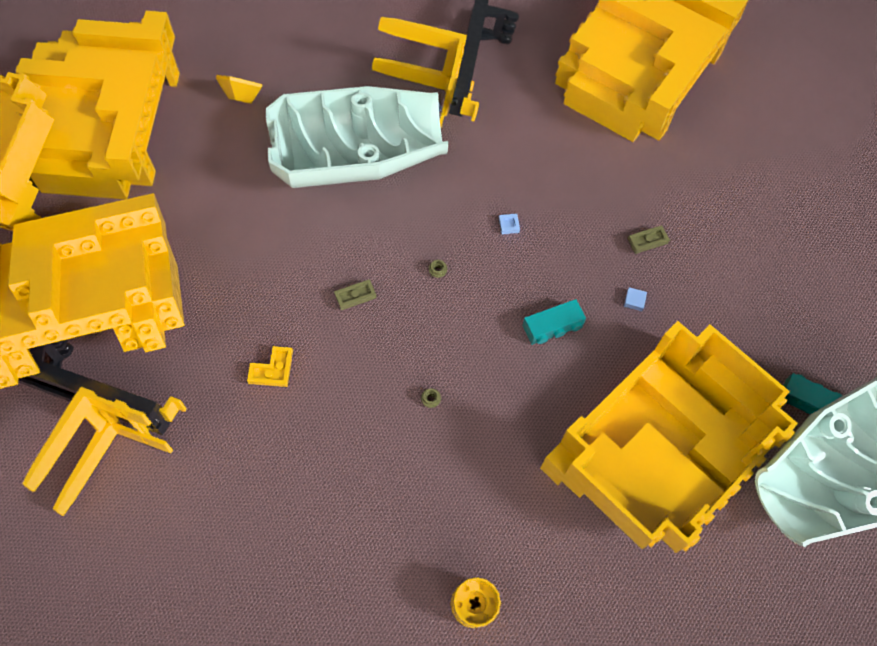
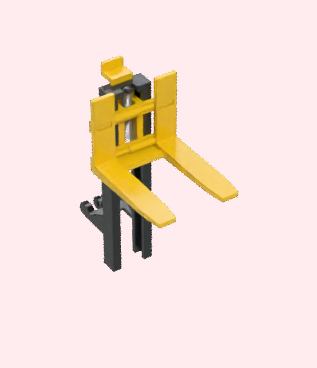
[372,0,519,128]
[18,339,187,516]

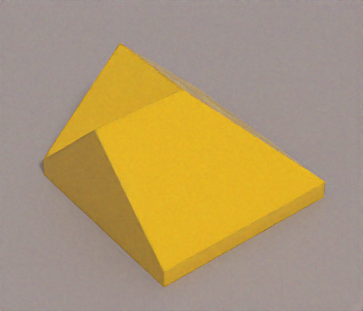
[216,75,262,104]

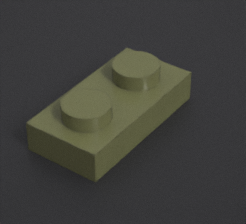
[628,225,670,254]
[334,279,376,311]

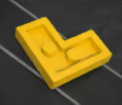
[247,346,293,387]

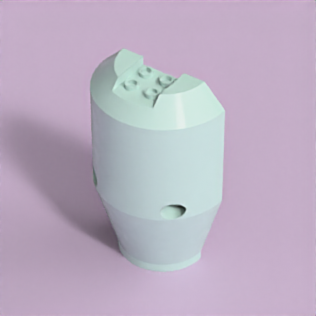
[266,86,448,188]
[755,377,877,547]

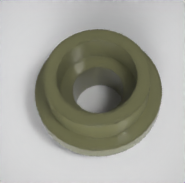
[429,260,447,278]
[421,388,441,408]

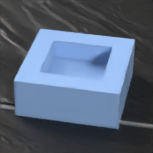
[499,214,520,234]
[624,287,647,311]

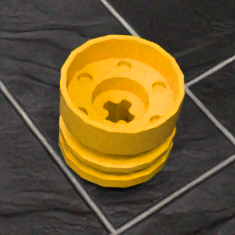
[450,578,501,628]

